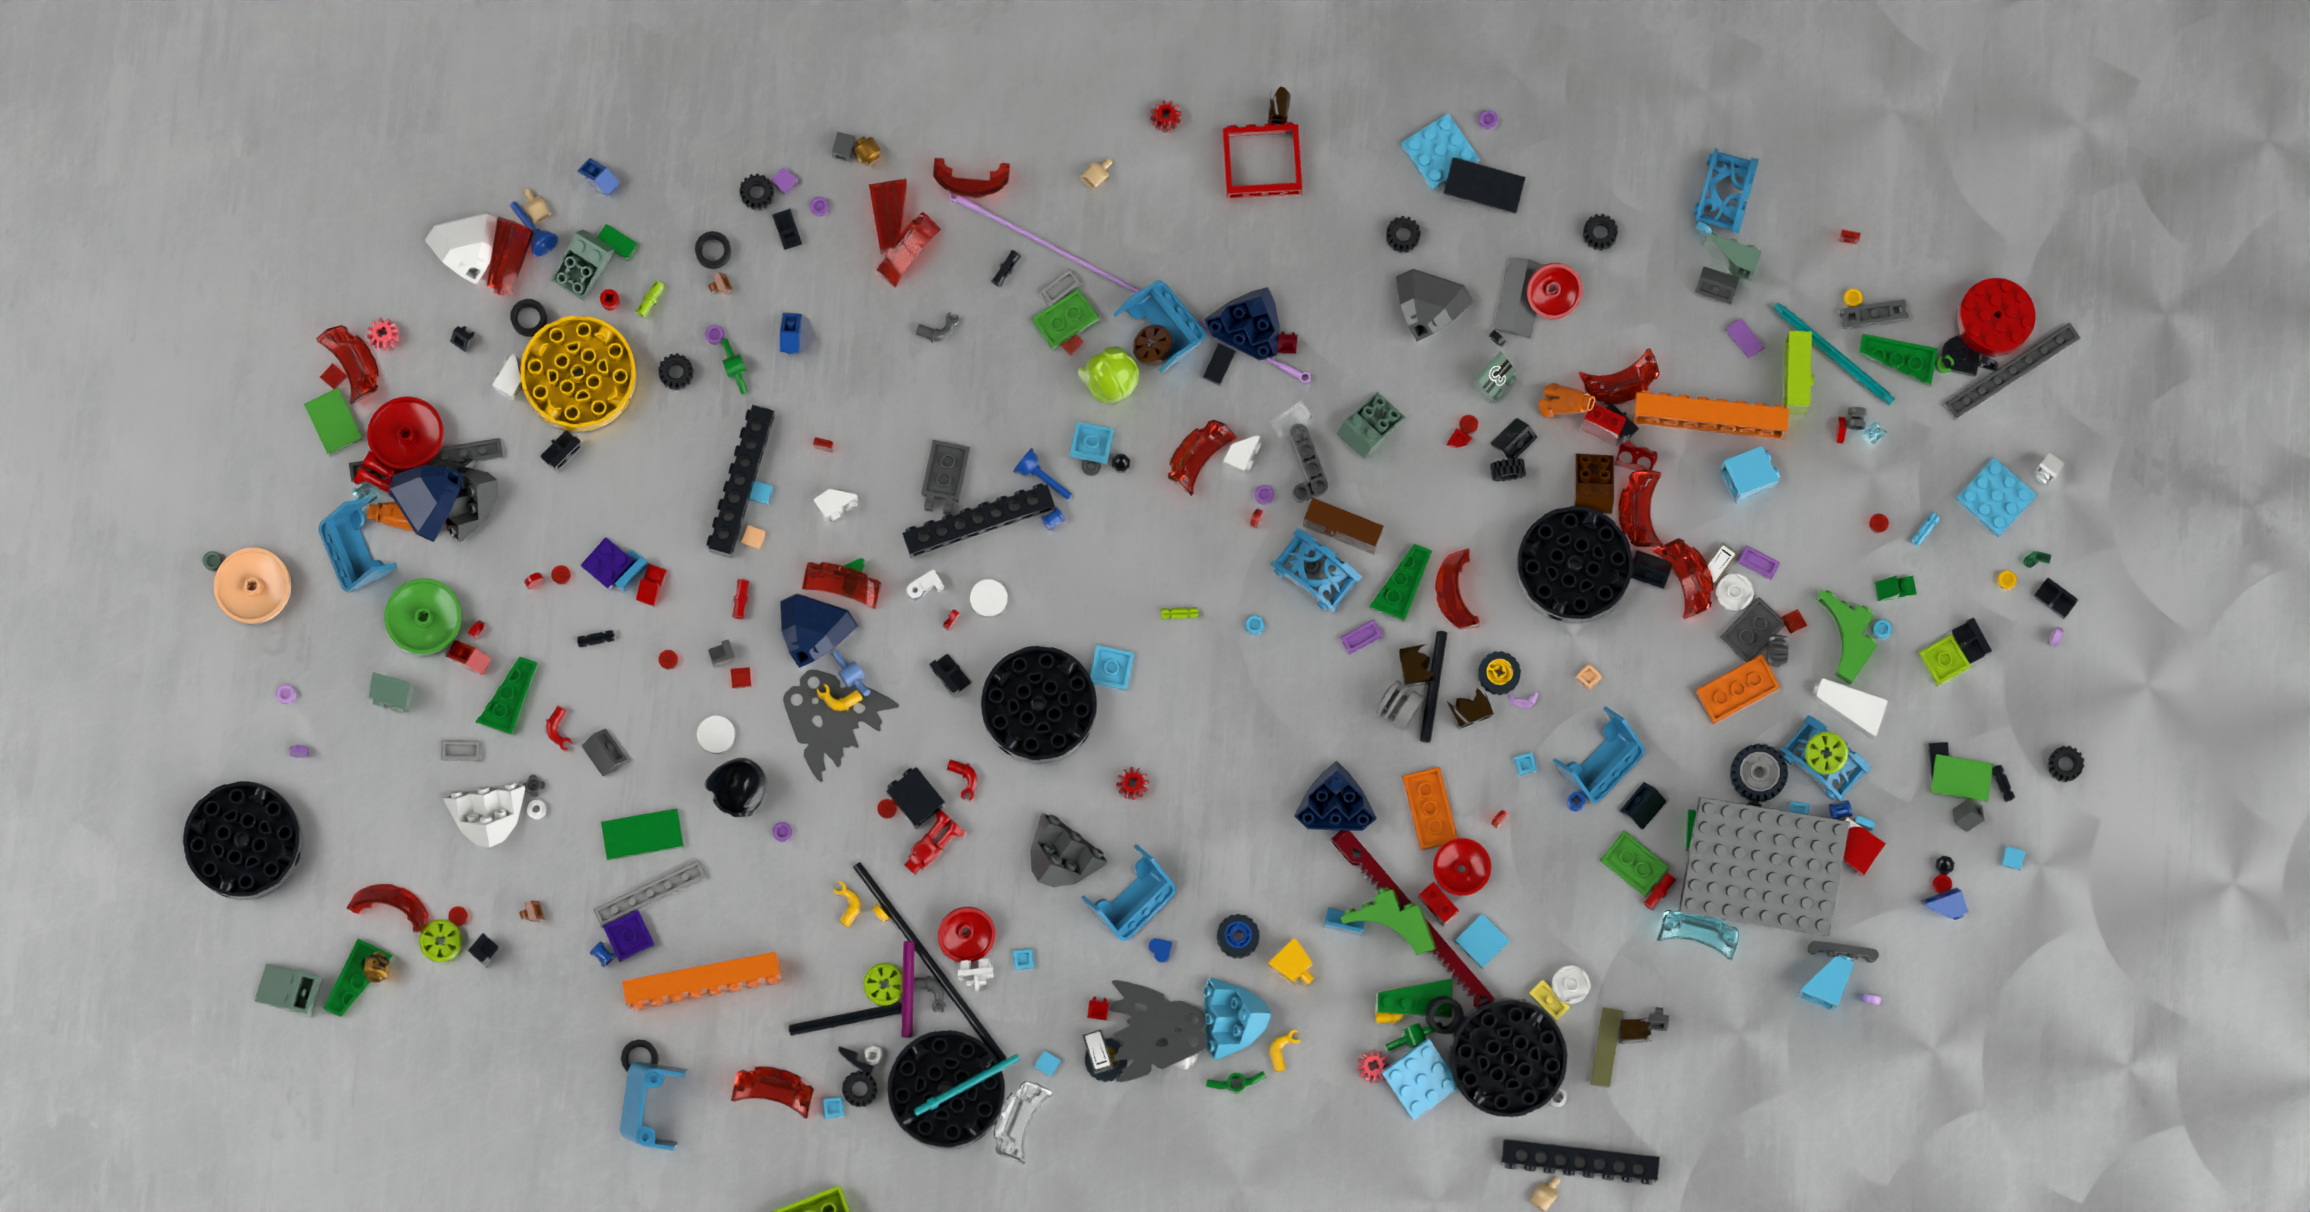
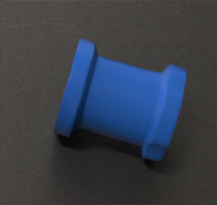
[1041,507,1066,531]
[1567,792,1586,812]
[1829,800,1852,819]
[590,942,616,967]

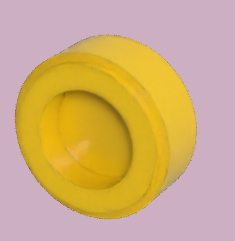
[1843,288,1863,307]
[1997,570,2017,590]
[872,903,890,922]

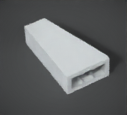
[1813,678,1888,739]

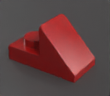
[636,564,667,607]

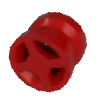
[600,289,620,311]

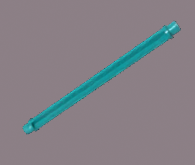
[1773,303,1895,405]

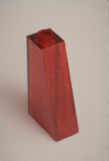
[869,178,907,256]
[487,217,534,296]

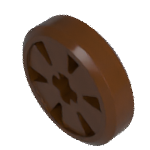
[1132,325,1174,366]

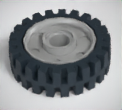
[1730,744,1788,802]

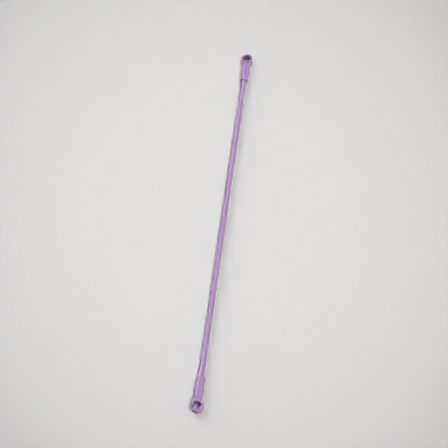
[948,190,1311,385]

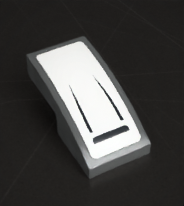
[1082,1029,1113,1074]

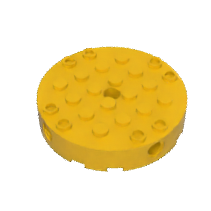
[520,315,637,432]

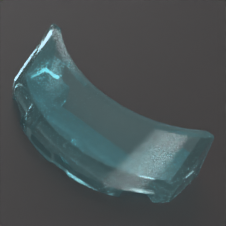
[1657,909,1739,960]

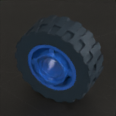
[1217,914,1260,959]

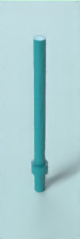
[913,1054,1020,1116]

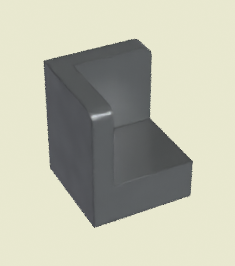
[831,131,855,163]
[708,639,736,668]
[1952,798,1985,832]

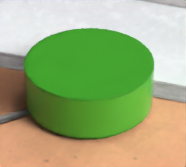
[1935,355,1954,374]

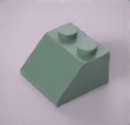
[369,672,415,713]

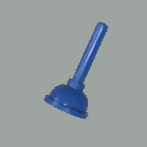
[510,202,558,257]
[1013,448,1072,499]

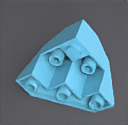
[1203,978,1272,1060]

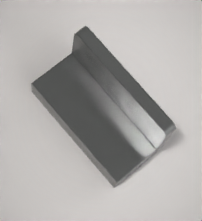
[1695,267,1739,304]
[582,728,627,776]

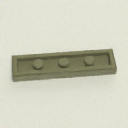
[1590,1007,1622,1088]

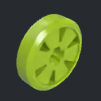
[1805,732,1848,774]
[419,919,463,963]
[863,963,902,1006]

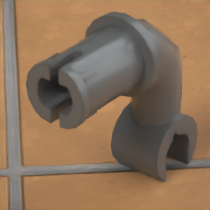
[916,312,959,343]
[914,976,946,1012]

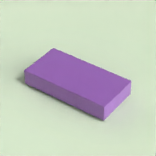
[1726,318,1765,360]
[1737,545,1780,580]
[1340,619,1383,655]

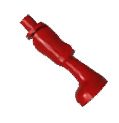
[352,451,399,498]
[904,810,967,875]

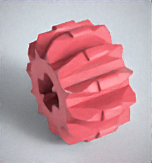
[366,318,399,350]
[1357,1050,1390,1083]

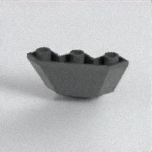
[1396,269,1473,341]
[445,468,498,542]
[1030,813,1108,887]

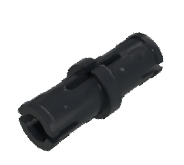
[991,250,1022,288]

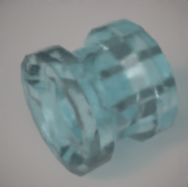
[1863,421,1887,445]

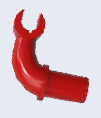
[545,705,573,752]
[947,759,978,802]

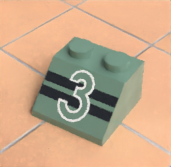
[1473,351,1516,402]

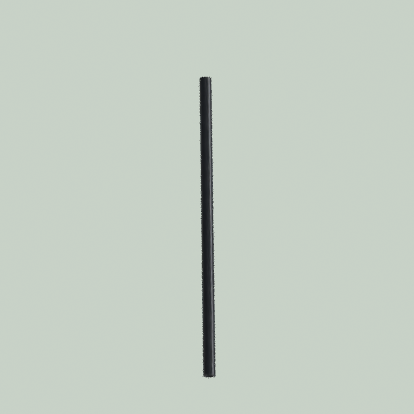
[853,862,1008,1063]

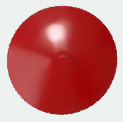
[367,397,444,471]

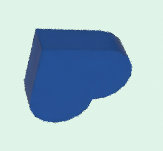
[1149,938,1172,963]

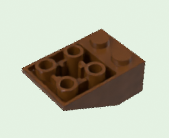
[1574,453,1614,514]

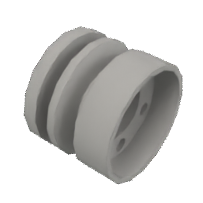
[1376,680,1425,731]

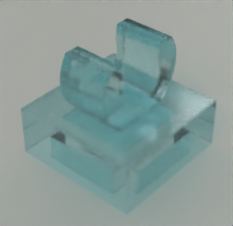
[352,482,378,508]

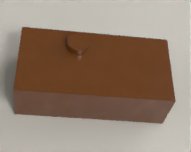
[1303,498,1384,555]

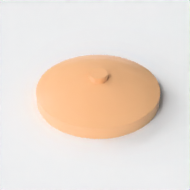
[214,548,291,624]

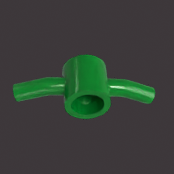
[721,338,748,394]
[1386,1022,1443,1051]
[1206,1071,1266,1094]

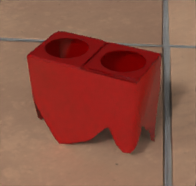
[1615,441,1658,475]

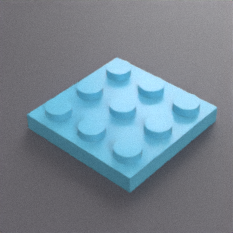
[1401,113,1479,190]
[1955,457,2037,537]
[1381,1038,1458,1120]

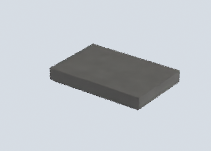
[1719,597,1787,662]

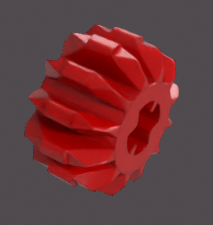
[1150,100,1182,132]
[1116,767,1149,800]

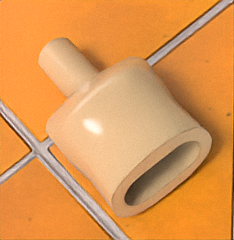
[1080,158,1112,190]
[523,188,551,224]
[1529,1176,1561,1212]

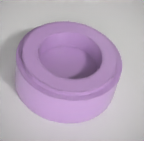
[2048,626,2064,646]
[276,684,296,704]
[1861,993,1882,1005]

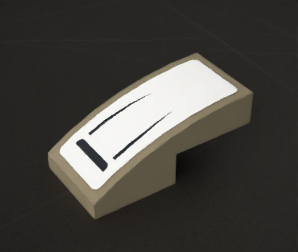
[1699,543,1738,586]

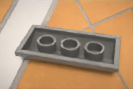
[1494,258,1544,338]

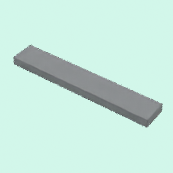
[593,860,707,928]

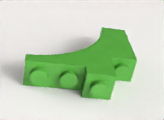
[1816,590,1878,685]
[1340,887,1436,955]

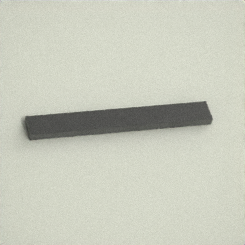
[1945,323,2080,420]
[349,438,503,483]

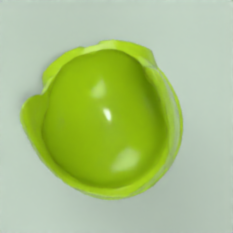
[1078,346,1139,403]

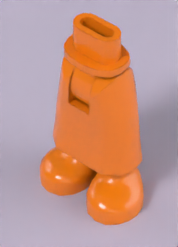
[1539,383,1595,418]
[368,502,414,532]

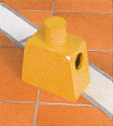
[1268,937,1315,986]

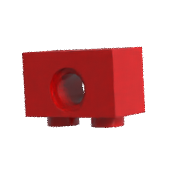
[1418,882,1459,927]

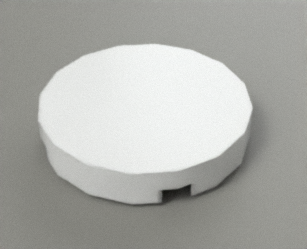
[1715,574,1754,612]
[970,579,1008,618]
[697,716,735,754]
[1551,965,1591,1005]

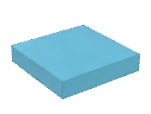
[1070,422,1114,464]
[1090,645,1134,691]
[1455,913,1510,968]

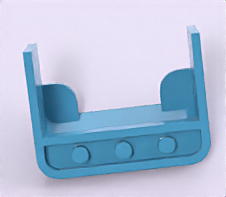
[1113,280,1206,373]
[319,497,397,592]
[1553,706,1645,803]
[1081,844,1176,941]
[620,1062,688,1151]

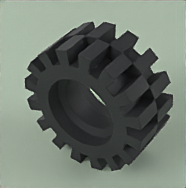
[739,173,774,210]
[1583,214,1618,250]
[1386,216,1421,253]
[658,353,694,390]
[1490,458,1526,482]
[2047,746,2084,782]
[842,1071,878,1107]

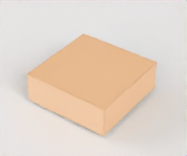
[741,525,766,550]
[1575,663,1603,690]

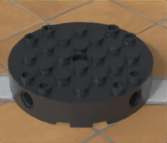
[1516,506,1633,623]
[981,646,1097,764]
[183,781,303,900]
[1448,998,1568,1117]
[887,1030,1005,1150]

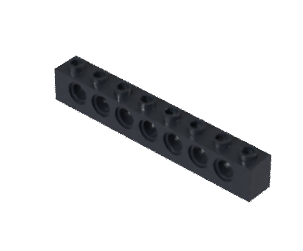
[706,405,775,558]
[902,483,1055,558]
[1500,1139,1660,1185]

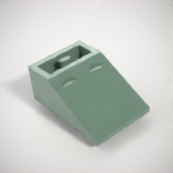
[551,229,615,300]
[1703,233,1761,282]
[1336,392,1405,459]
[255,964,322,1017]

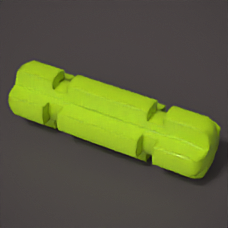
[1161,607,1198,619]

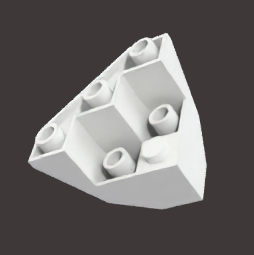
[425,212,504,284]
[443,782,525,847]

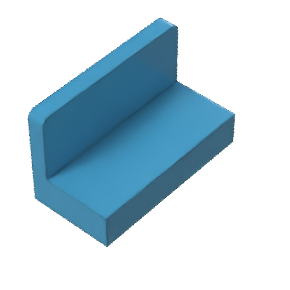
[615,550,648,592]
[1324,908,1365,936]

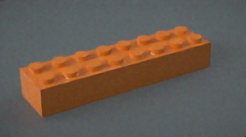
[1632,390,1789,440]
[622,952,782,1011]

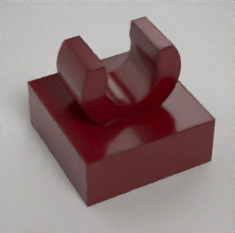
[1277,331,1298,354]

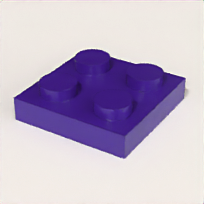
[580,537,635,591]
[603,910,655,962]

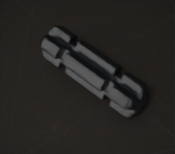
[577,630,615,647]
[1992,765,2015,802]

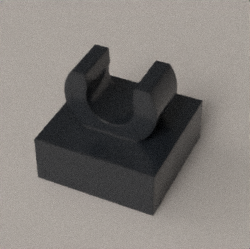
[450,326,475,352]

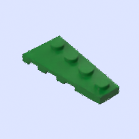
[1859,334,1938,386]
[1369,544,1432,622]
[475,657,538,735]
[323,939,393,1017]
[1375,978,1452,1018]

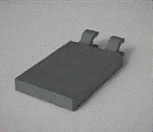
[921,440,970,515]

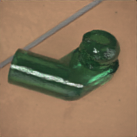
[2023,551,2051,568]

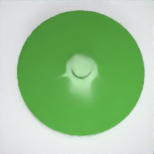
[384,578,462,655]

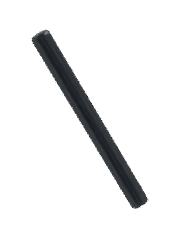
[1420,631,1448,743]
[788,1002,902,1036]

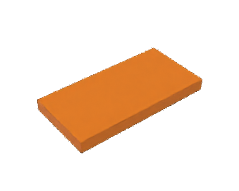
[1695,654,1781,724]
[1402,767,1458,851]

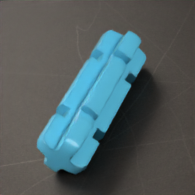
[1911,512,1940,546]

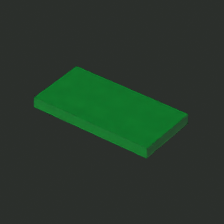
[601,808,684,860]

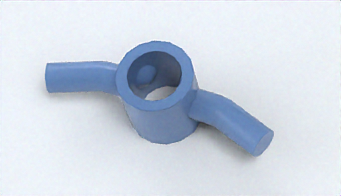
[831,650,870,696]

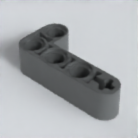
[1290,423,1328,503]

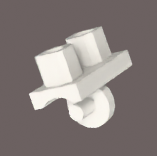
[958,958,994,991]

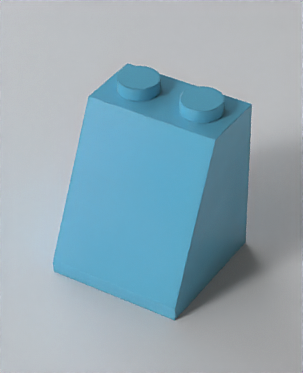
[1719,446,1780,503]
[1797,955,1854,1011]

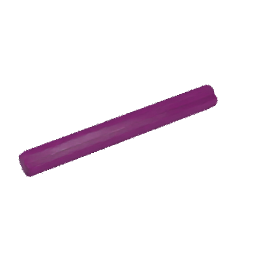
[901,941,915,1038]

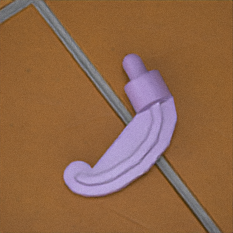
[1509,692,1538,708]

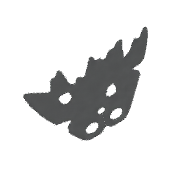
[783,670,899,782]
[1108,980,1206,1082]

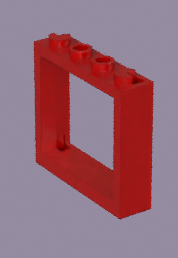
[1222,122,1302,199]

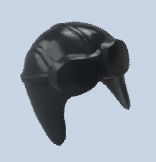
[705,758,767,817]

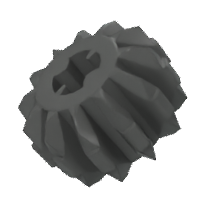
[1767,634,1789,667]

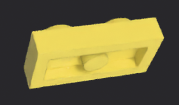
[1529,980,1570,1021]

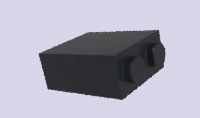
[886,767,946,829]

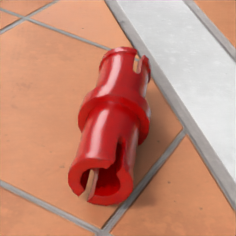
[732,579,749,619]
[1643,873,1676,911]

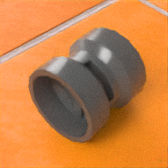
[1846,407,1867,430]

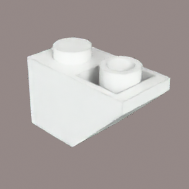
[492,353,522,401]
[1223,435,1261,475]
[2033,452,2065,486]
[813,489,859,522]

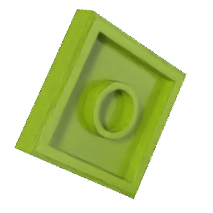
[1918,634,1971,687]

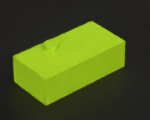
[1783,331,1814,415]
[772,1185,850,1212]

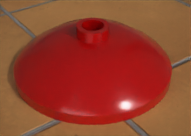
[1526,263,1583,319]
[1433,838,1491,896]
[937,907,996,962]

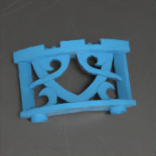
[1693,148,1759,234]
[1270,528,1362,612]
[1780,715,1871,802]

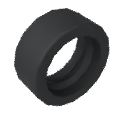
[695,231,731,269]
[510,299,547,337]
[1425,996,1464,1034]
[621,1039,659,1073]

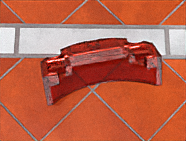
[933,158,1010,198]
[877,212,941,287]
[316,325,379,405]
[1578,348,1660,404]
[1168,419,1237,496]
[1619,469,1663,547]
[1653,538,1714,619]
[1435,548,1480,630]
[802,562,882,609]
[347,884,429,933]
[731,1067,814,1119]

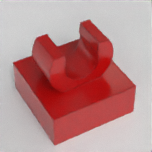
[1087,996,1109,1021]

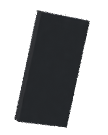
[1443,157,1526,214]

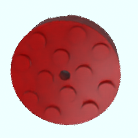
[1956,278,2036,357]

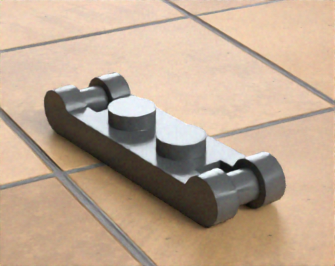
[1839,300,1909,329]
[1807,941,1879,963]

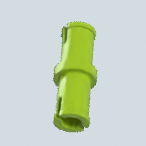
[635,280,665,318]

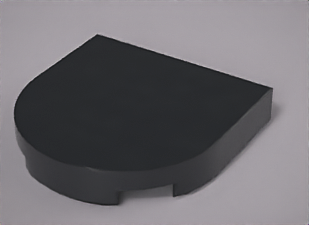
[1941,335,1980,377]

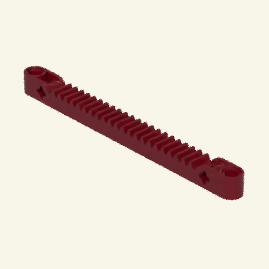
[1330,830,1495,1008]

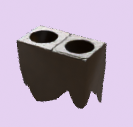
[1268,86,1291,125]
[1399,643,1435,688]
[1447,688,1494,730]
[1620,1018,1652,1044]

